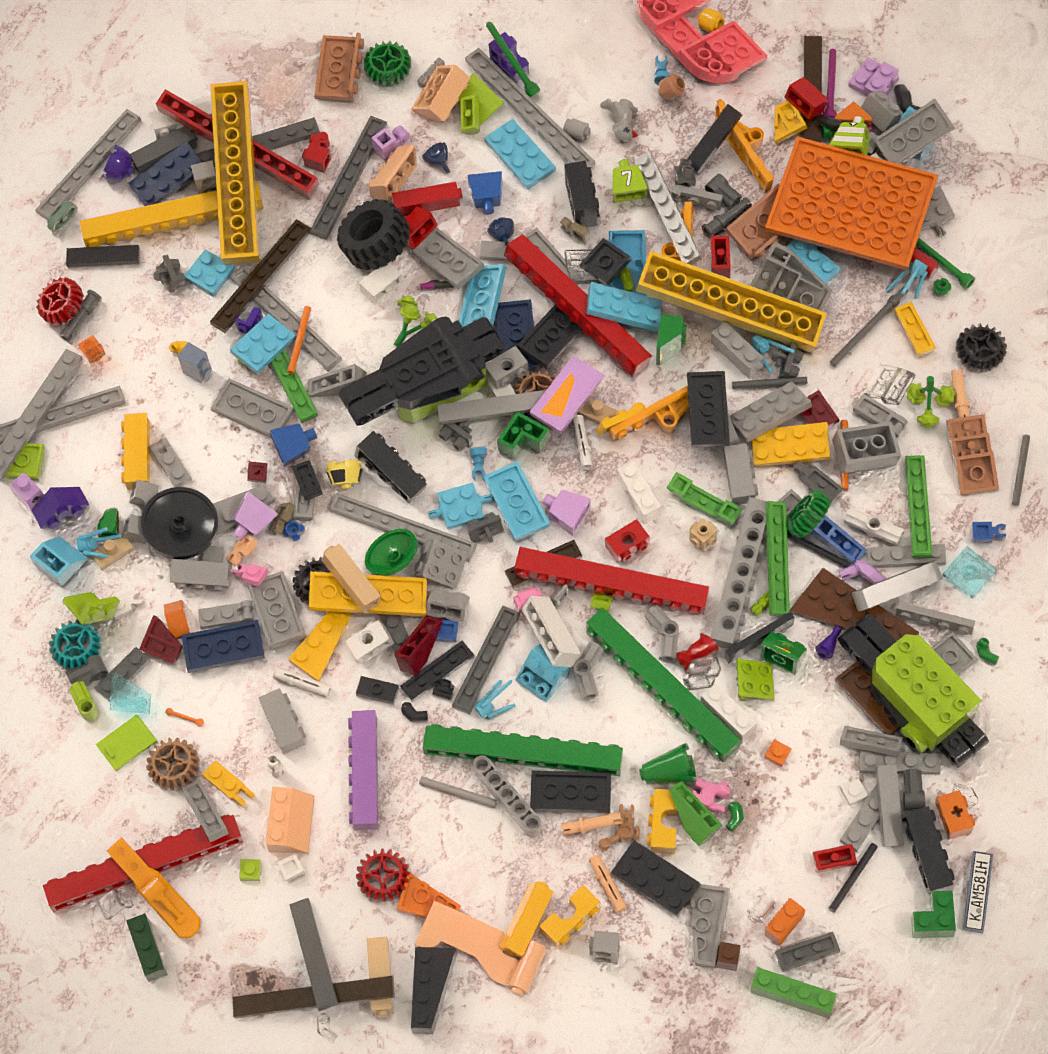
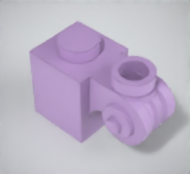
[371,125,410,161]

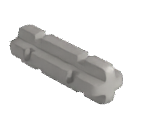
[417,58,445,87]

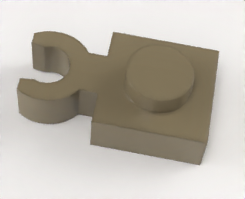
[560,217,590,245]
[269,502,296,535]

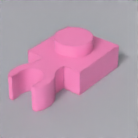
[232,563,269,587]

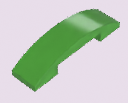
[667,472,743,525]

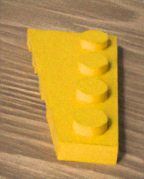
[288,611,353,682]

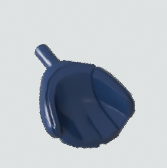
[422,142,451,174]
[487,217,514,246]

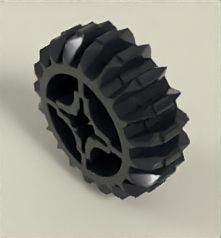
[956,323,1007,373]
[292,556,331,606]

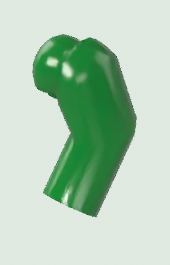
[976,638,999,665]
[726,801,744,832]

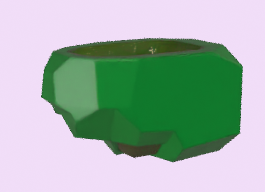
[97,507,119,538]

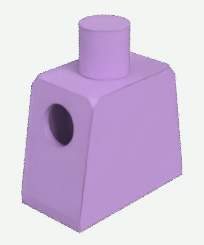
[10,473,44,514]
[542,490,591,535]
[232,492,278,540]

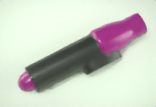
[420,280,454,290]

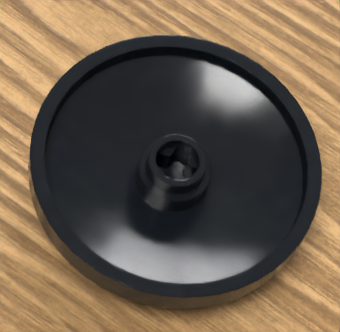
[141,487,218,559]

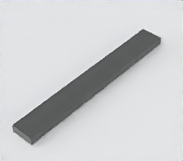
[310,116,387,240]

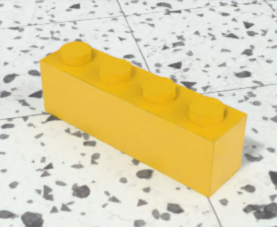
[121,413,150,490]

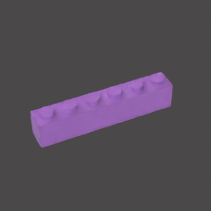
[348,710,378,830]

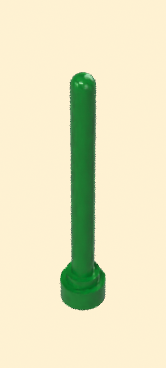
[486,22,540,97]
[916,237,976,289]

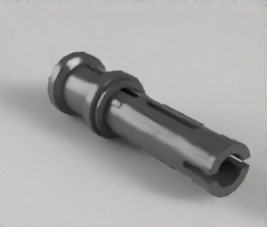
[701,197,752,239]
[60,289,102,342]

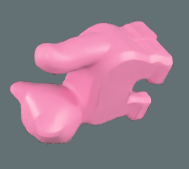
[692,778,730,813]

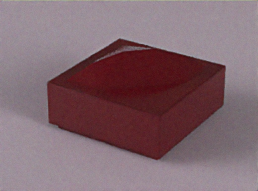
[247,461,268,483]

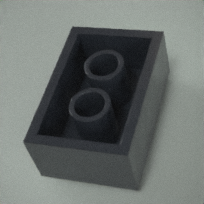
[564,160,600,227]

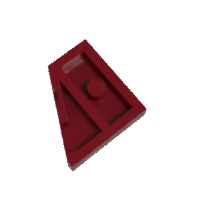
[139,615,183,664]

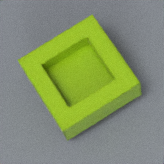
[590,593,614,611]
[239,859,261,881]

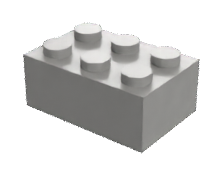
[832,422,902,474]

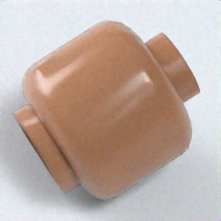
[658,74,685,101]

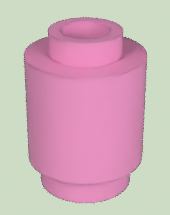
[513,586,543,611]

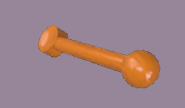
[165,708,204,727]

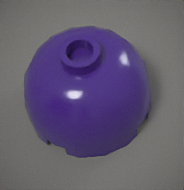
[101,145,134,182]

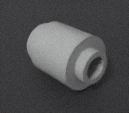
[563,118,591,141]

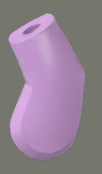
[838,560,886,584]

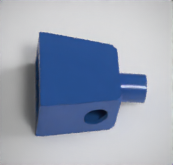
[467,171,503,215]
[270,424,317,467]

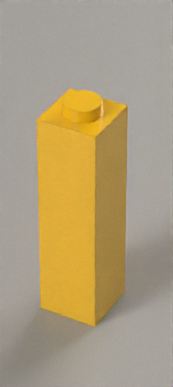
[499,881,554,958]

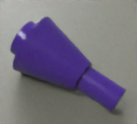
[815,626,842,659]

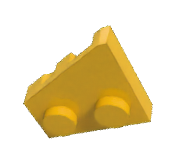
[774,101,807,145]

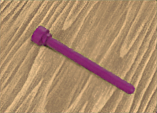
[823,49,837,118]

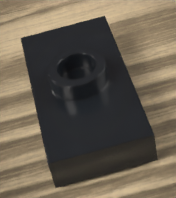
[292,460,323,501]
[356,676,399,705]

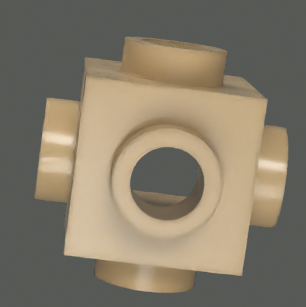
[689,518,717,552]

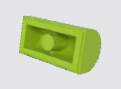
[460,94,480,135]

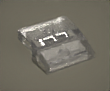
[564,249,603,284]
[863,363,916,405]

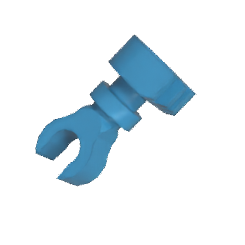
[654,55,670,85]
[470,447,487,481]

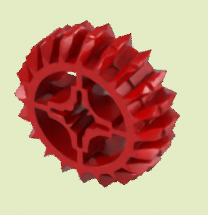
[36,277,84,326]
[356,848,410,903]

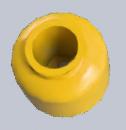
[698,8,725,33]

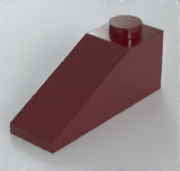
[394,615,443,676]

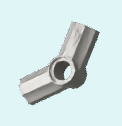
[644,605,679,662]
[573,641,604,701]

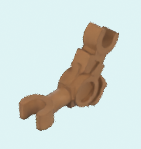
[598,804,640,853]

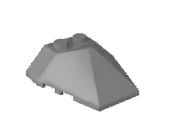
[749,241,832,311]

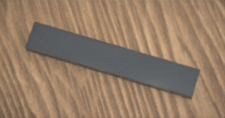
[452,605,520,715]
[289,898,339,1011]

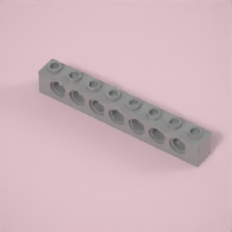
[710,497,767,649]

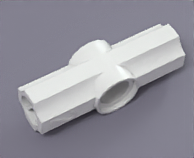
[844,507,904,546]

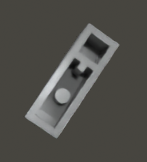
[308,364,367,397]

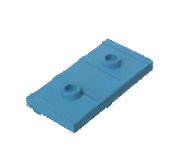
[609,230,646,296]

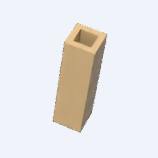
[322,544,381,614]
[367,936,394,1018]

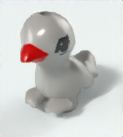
[600,98,639,143]

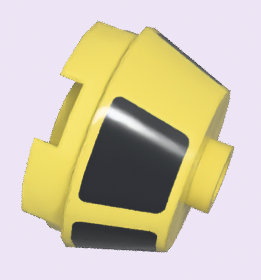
[326,460,363,489]

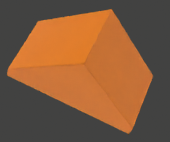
[835,102,872,126]
[164,600,190,639]

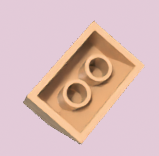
[411,65,471,122]
[368,145,417,202]
[266,787,314,854]

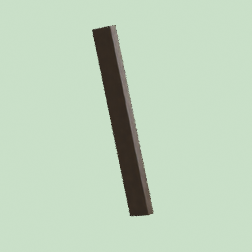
[803,36,822,143]
[210,219,311,333]
[232,976,395,1019]

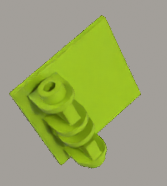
[736,658,775,701]

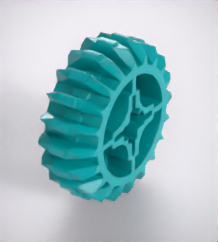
[49,619,102,670]

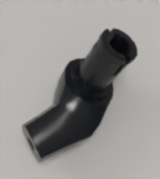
[894,84,921,113]

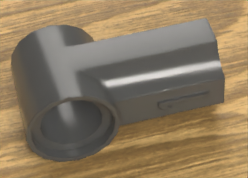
[704,174,742,208]
[66,655,108,684]
[903,769,925,809]

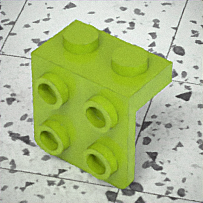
[62,592,120,625]

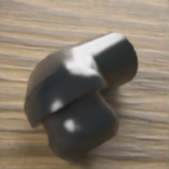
[817,114,842,132]

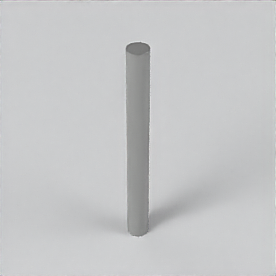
[419,776,497,807]

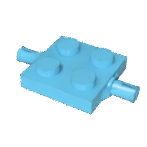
[428,482,493,530]

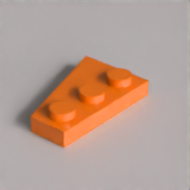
[397,872,461,919]

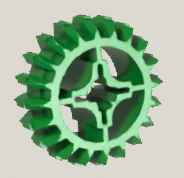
[364,40,411,86]
[787,490,831,538]

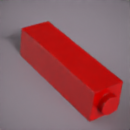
[392,182,463,216]

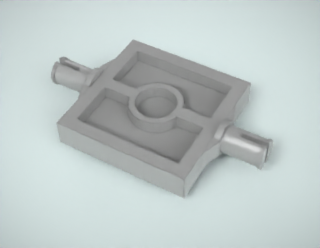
[921,186,955,237]

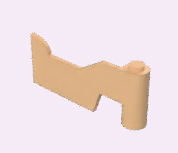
[414,901,547,996]

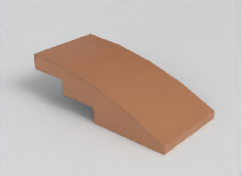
[946,414,999,495]

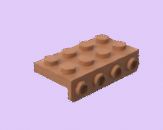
[314,32,364,101]
[725,183,780,260]

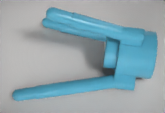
[886,259,928,299]
[751,335,795,373]
[77,527,122,559]
[474,679,516,719]

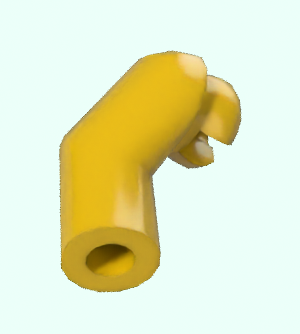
[169,341,188,354]

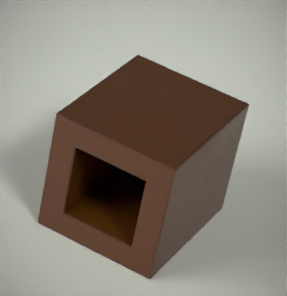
[717,941,741,971]

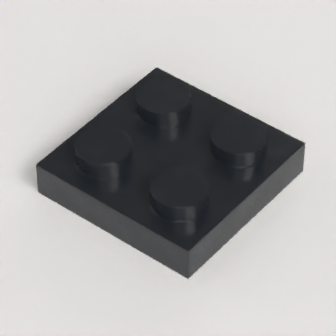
[579,238,632,286]

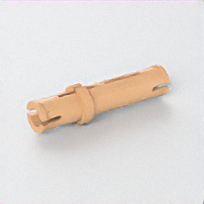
[951,369,970,418]
[561,812,623,836]
[588,854,628,914]

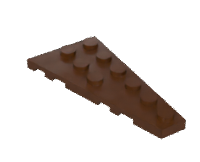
[790,568,919,641]

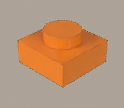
[764,739,792,767]

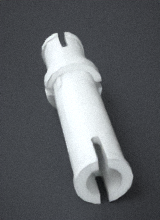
[572,415,593,470]
[273,666,332,697]

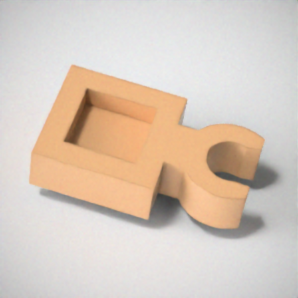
[225,534,258,566]

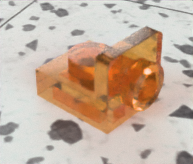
[77,335,105,364]

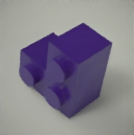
[488,32,529,84]
[31,487,89,529]

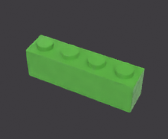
[750,967,837,1019]

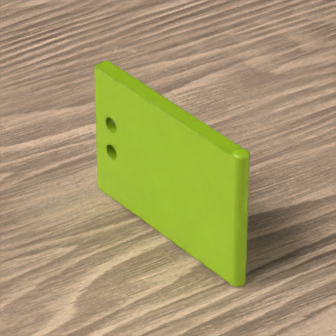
[458,73,504,125]
[95,714,158,771]

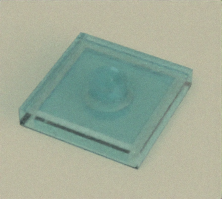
[942,546,998,599]

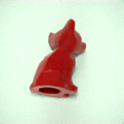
[677,633,719,674]

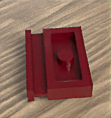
[801,390,840,429]

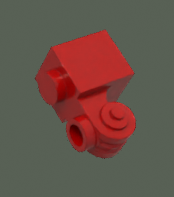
[302,132,332,173]

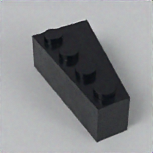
[354,431,427,504]
[901,806,955,892]
[411,947,458,1034]

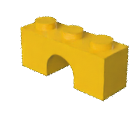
[647,789,678,854]
[539,885,601,948]

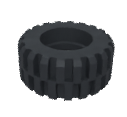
[337,199,410,270]

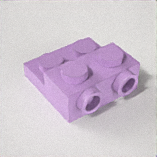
[848,57,900,96]

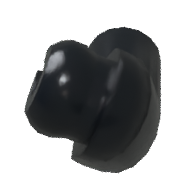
[401,702,428,722]

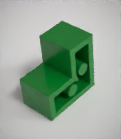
[497,411,550,459]
[911,891,956,938]

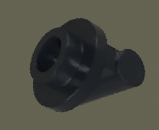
[432,679,455,700]

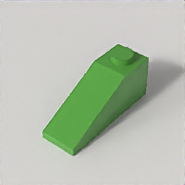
[669,781,722,846]

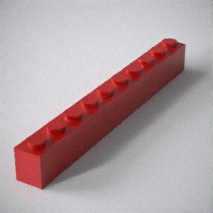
[155,89,319,199]
[504,234,652,377]
[514,547,709,615]
[43,815,243,913]

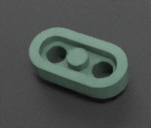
[47,201,77,233]

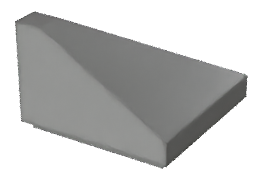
[549,584,568,608]

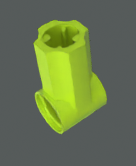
[68,681,99,721]

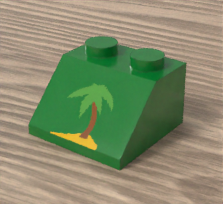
[656,314,687,365]
[760,632,807,675]

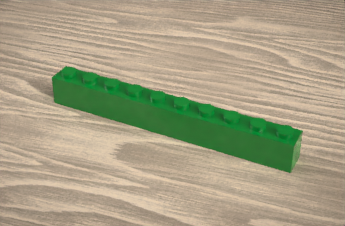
[586,607,741,762]
[422,724,623,777]

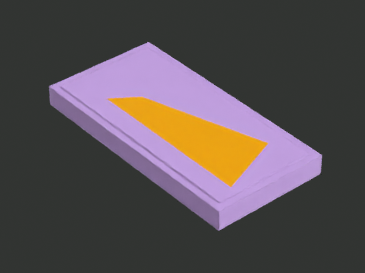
[530,356,604,434]

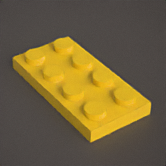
[752,422,831,468]

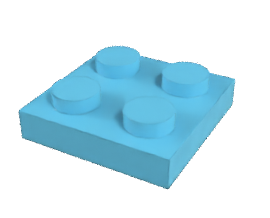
[185,249,235,296]

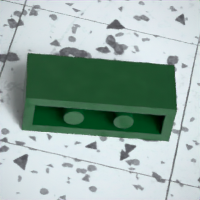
[126,913,168,982]

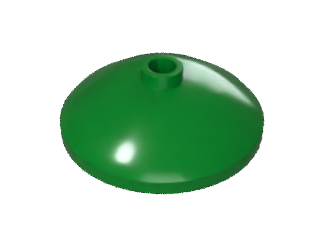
[365,529,418,576]

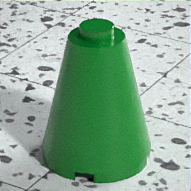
[639,743,696,784]

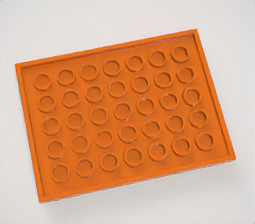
[765,136,938,271]

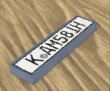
[963,851,993,934]

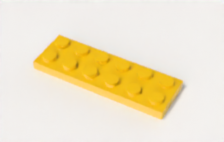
[309,572,427,617]

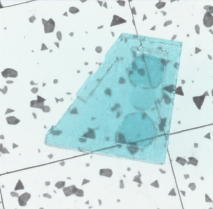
[109,673,151,714]

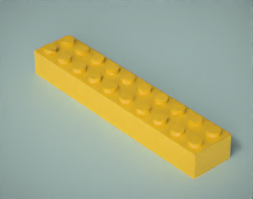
[210,81,260,265]
[636,251,827,353]

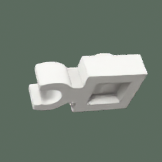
[114,590,144,620]

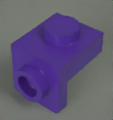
[234,306,263,334]

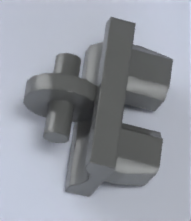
[673,159,696,187]
[153,255,186,292]
[771,342,804,378]
[439,421,473,452]
[467,512,504,543]

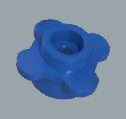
[282,520,305,541]

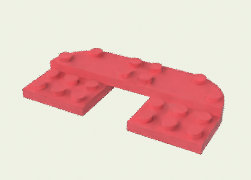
[637,0,767,84]

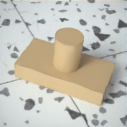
[577,398,619,425]
[92,533,134,571]

